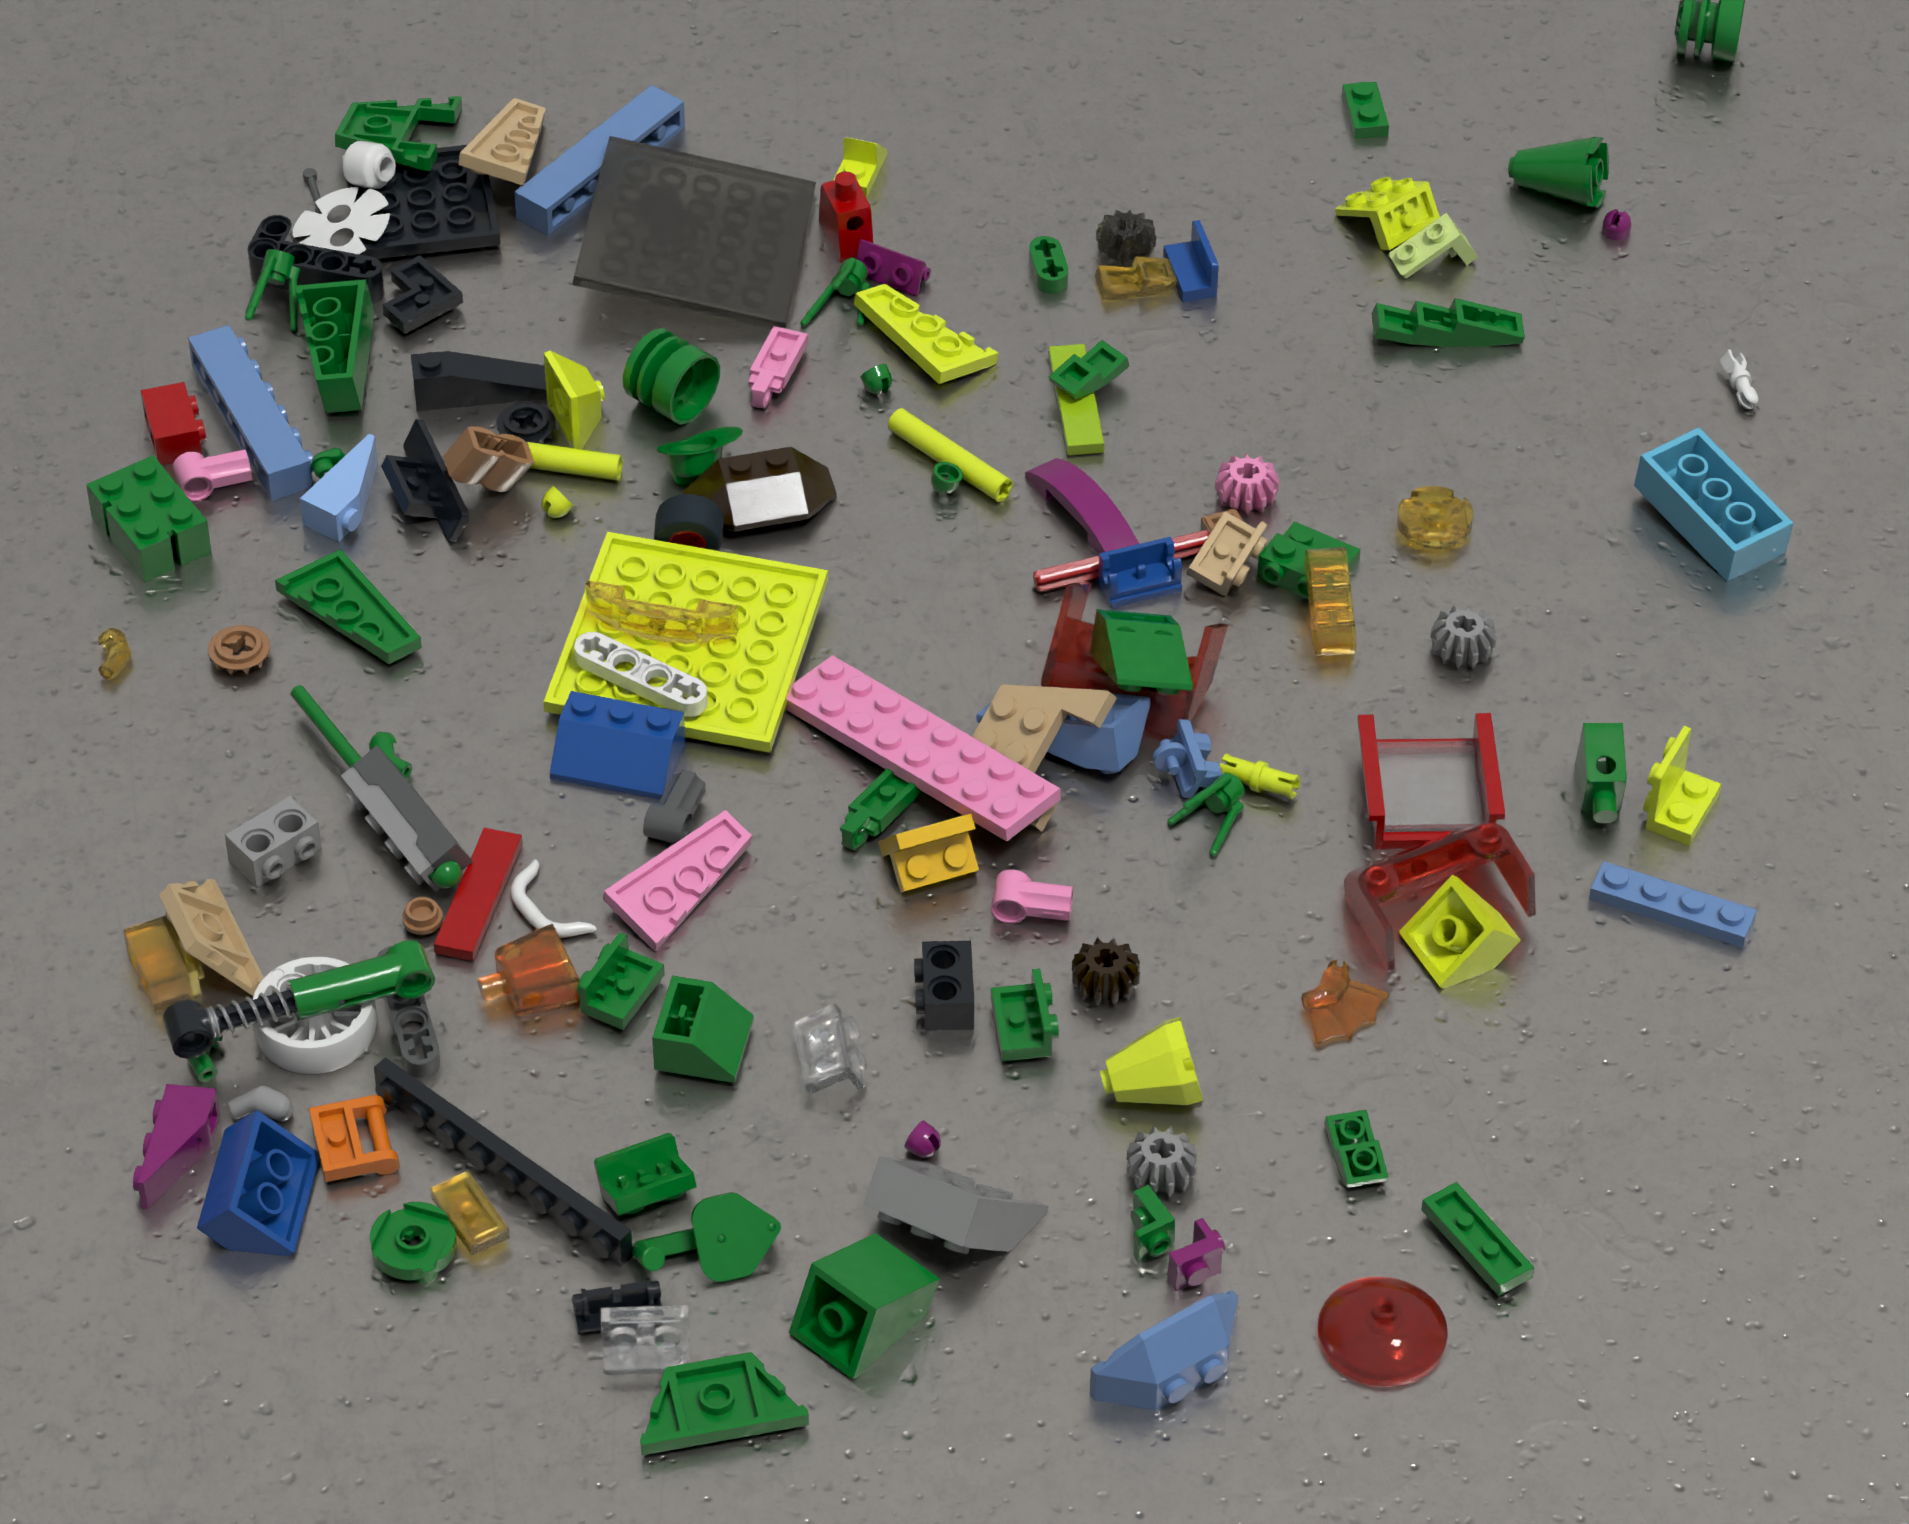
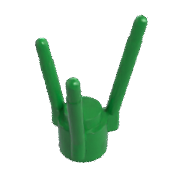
[245,249,300,332]
[800,258,870,327]
[1167,773,1245,857]

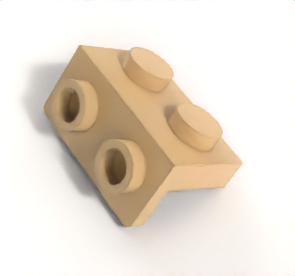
[1186,511,1268,597]

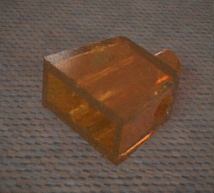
[478,924,580,1016]

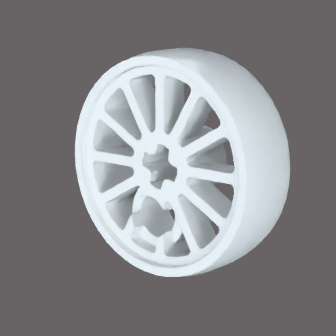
[252,957,377,1074]

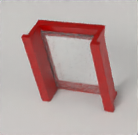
[1357,713,1505,850]

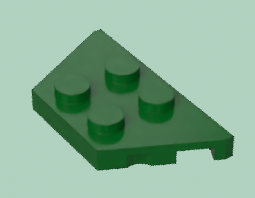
[640,1352,809,1455]

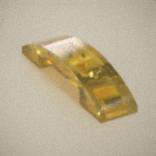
[585,580,739,644]

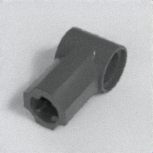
[643,770,706,844]

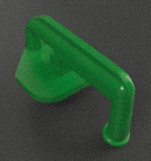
[631,1192,781,1282]

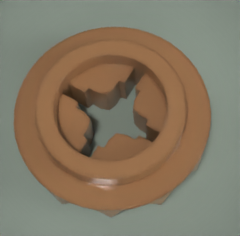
[208,625,270,675]

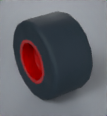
[654,494,724,551]

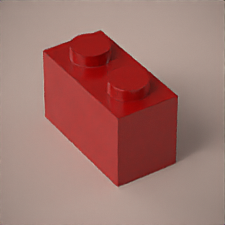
[140,382,207,465]

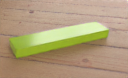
[1048,344,1104,455]

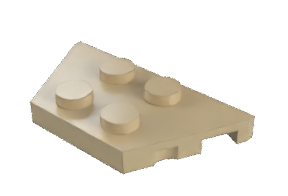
[159,878,264,996]

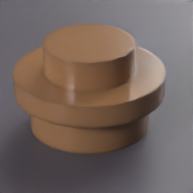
[402,897,443,935]

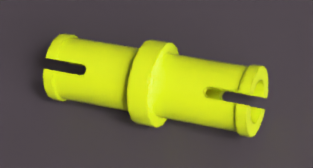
[1220,753,1301,800]

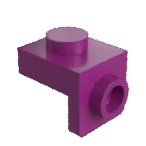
[1167,1218,1225,1291]

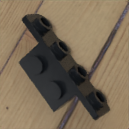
[381,419,469,542]

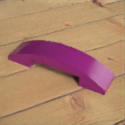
[1025,458,1139,554]

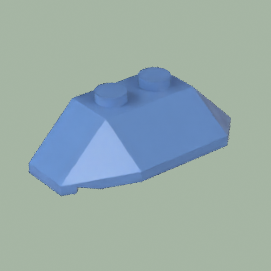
[1090,1291,1238,1410]

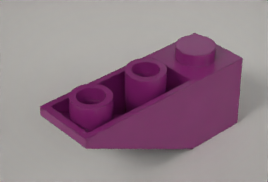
[133,1084,220,1209]

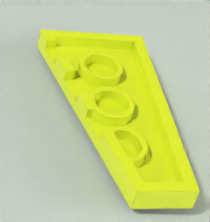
[854,284,999,384]

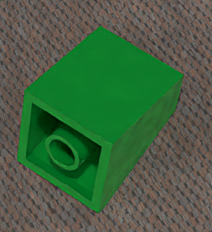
[788,1233,940,1379]

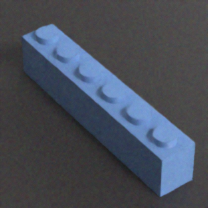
[514,85,685,236]
[188,325,314,501]

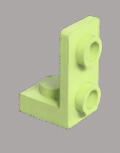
[1389,212,1478,279]

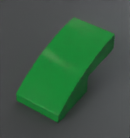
[1048,340,1129,399]

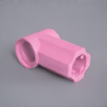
[173,449,252,502]
[990,870,1074,924]

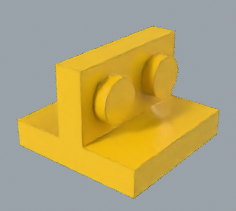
[878,813,979,893]

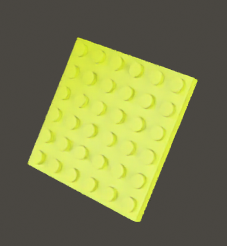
[543,532,828,753]

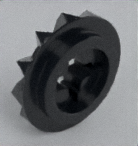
[497,402,556,444]

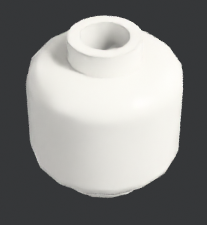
[342,141,396,189]

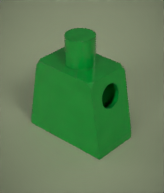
[1575,723,1627,823]

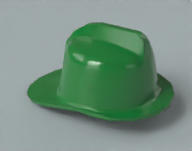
[656,427,743,485]

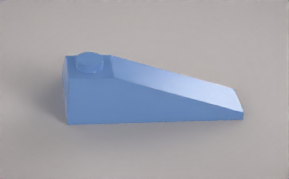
[976,694,1150,774]

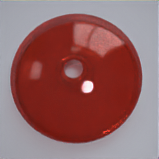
[1317,1277,1448,1387]

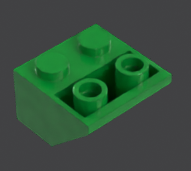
[652,975,754,1083]

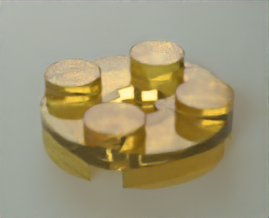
[1397,486,1473,550]

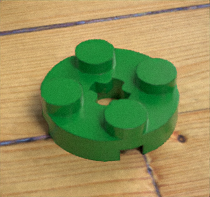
[370,1202,457,1283]

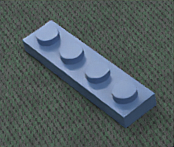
[1589,861,1757,948]

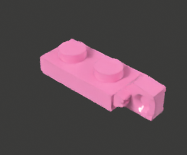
[748,326,809,409]

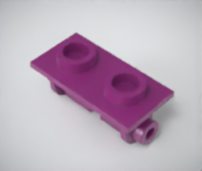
[856,239,931,296]

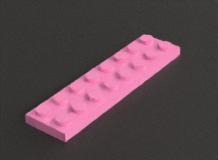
[785,655,1061,841]

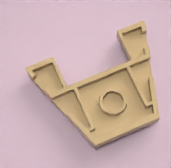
[972,684,1117,832]

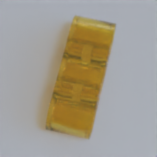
[1305,547,1356,657]

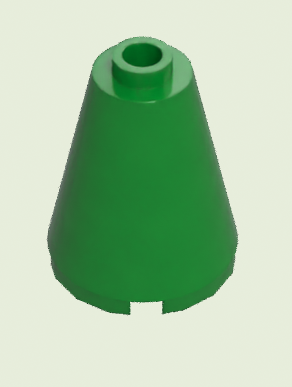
[1508,137,1609,208]

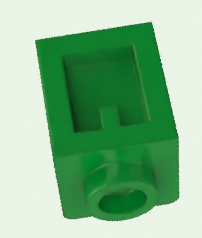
[1131,1185,1175,1262]

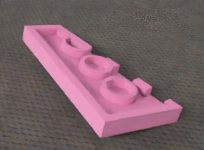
[603,810,752,953]

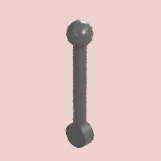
[303,168,329,214]

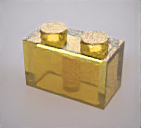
[123,915,205,1013]

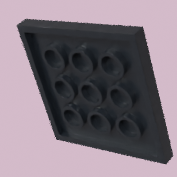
[346,145,501,259]

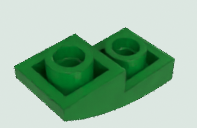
[1324,1109,1389,1188]

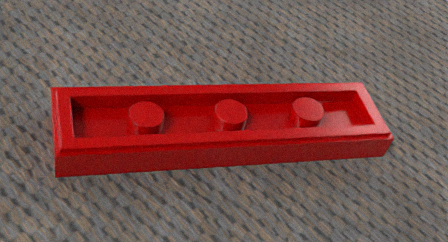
[434,827,523,961]

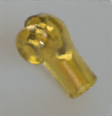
[98,628,131,681]

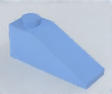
[300,434,378,543]

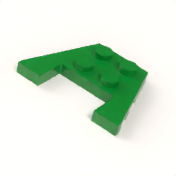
[335,96,462,171]

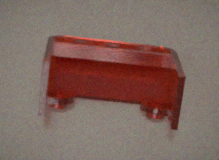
[1041,581,1228,736]
[1344,823,1536,971]

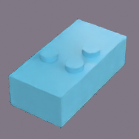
[1634,427,1794,582]

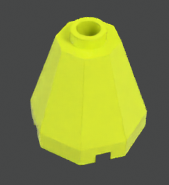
[1100,1017,1203,1105]

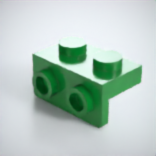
[577,932,665,1030]
[990,968,1059,1061]
[594,1133,697,1215]

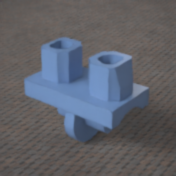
[1152,719,1222,798]

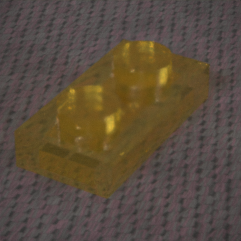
[431,1171,510,1256]

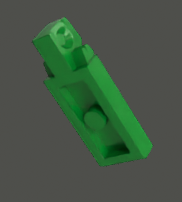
[840,768,923,851]

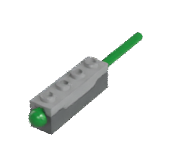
[290,685,473,892]

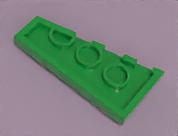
[275,549,422,664]

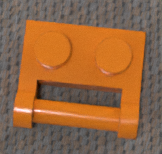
[309,1095,400,1182]

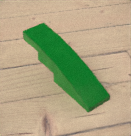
[1371,298,1525,347]

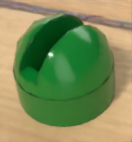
[860,364,893,395]
[931,462,963,494]

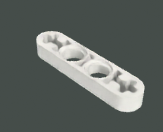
[574,632,708,717]

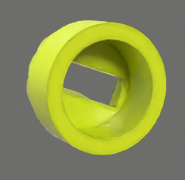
[541,486,574,518]

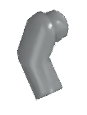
[228,1085,294,1122]

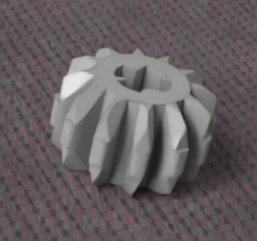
[1430,606,1497,669]
[1126,1125,1197,1197]

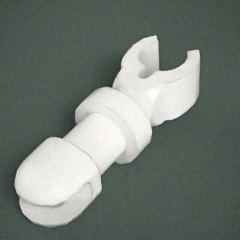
[1720,349,1759,409]

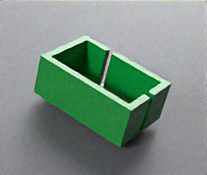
[86,455,212,583]

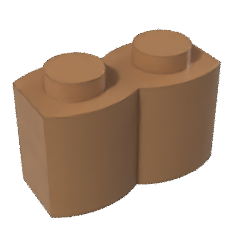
[443,426,534,492]

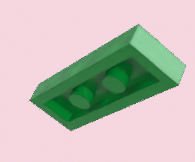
[1421,1182,1534,1296]

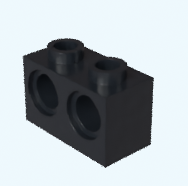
[914,940,974,1031]

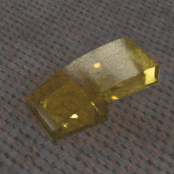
[1095,257,1177,300]

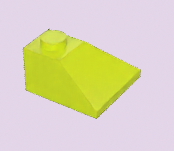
[544,350,605,449]
[1399,875,1521,989]

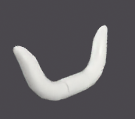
[510,859,597,938]

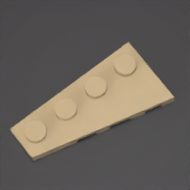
[458,98,546,186]

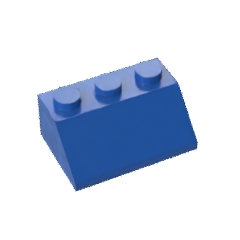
[550,691,685,800]
[197,1110,319,1257]

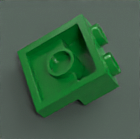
[1257,521,1361,605]

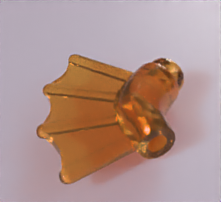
[1301,959,1389,1045]

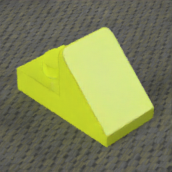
[834,137,887,198]

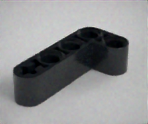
[247,215,385,304]

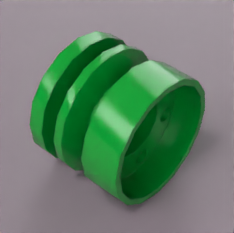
[1674,0,1745,63]
[623,328,720,425]

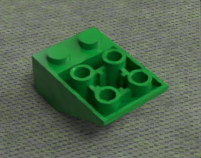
[1090,609,1193,695]

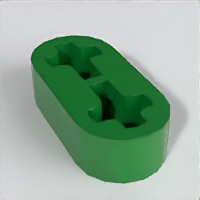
[1029,236,1068,294]

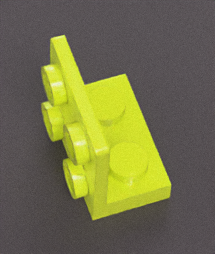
[1335,177,1440,250]
[1643,726,1721,846]

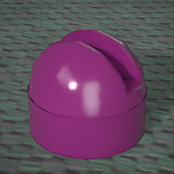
[1602,209,1632,240]
[904,1120,941,1158]

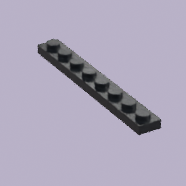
[374,1057,633,1267]

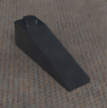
[411,351,547,412]

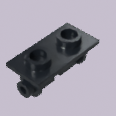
[572,1278,664,1333]

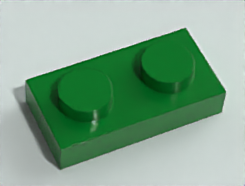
[1342,82,1389,139]

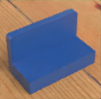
[1163,220,1219,303]

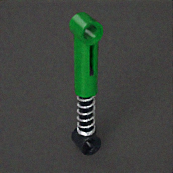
[162,940,435,1059]

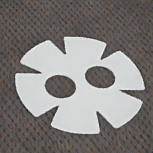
[293,187,390,254]

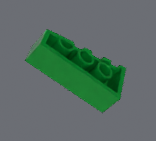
[295,279,375,413]

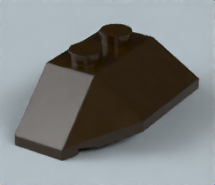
[682,447,837,531]

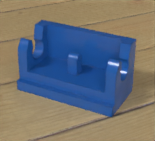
[1098,537,1183,609]

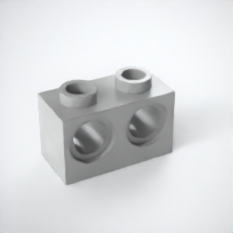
[225,796,322,888]

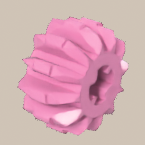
[1215,453,1279,516]

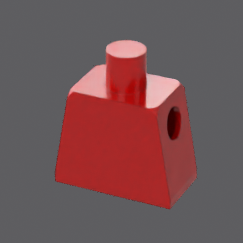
[819,171,874,263]

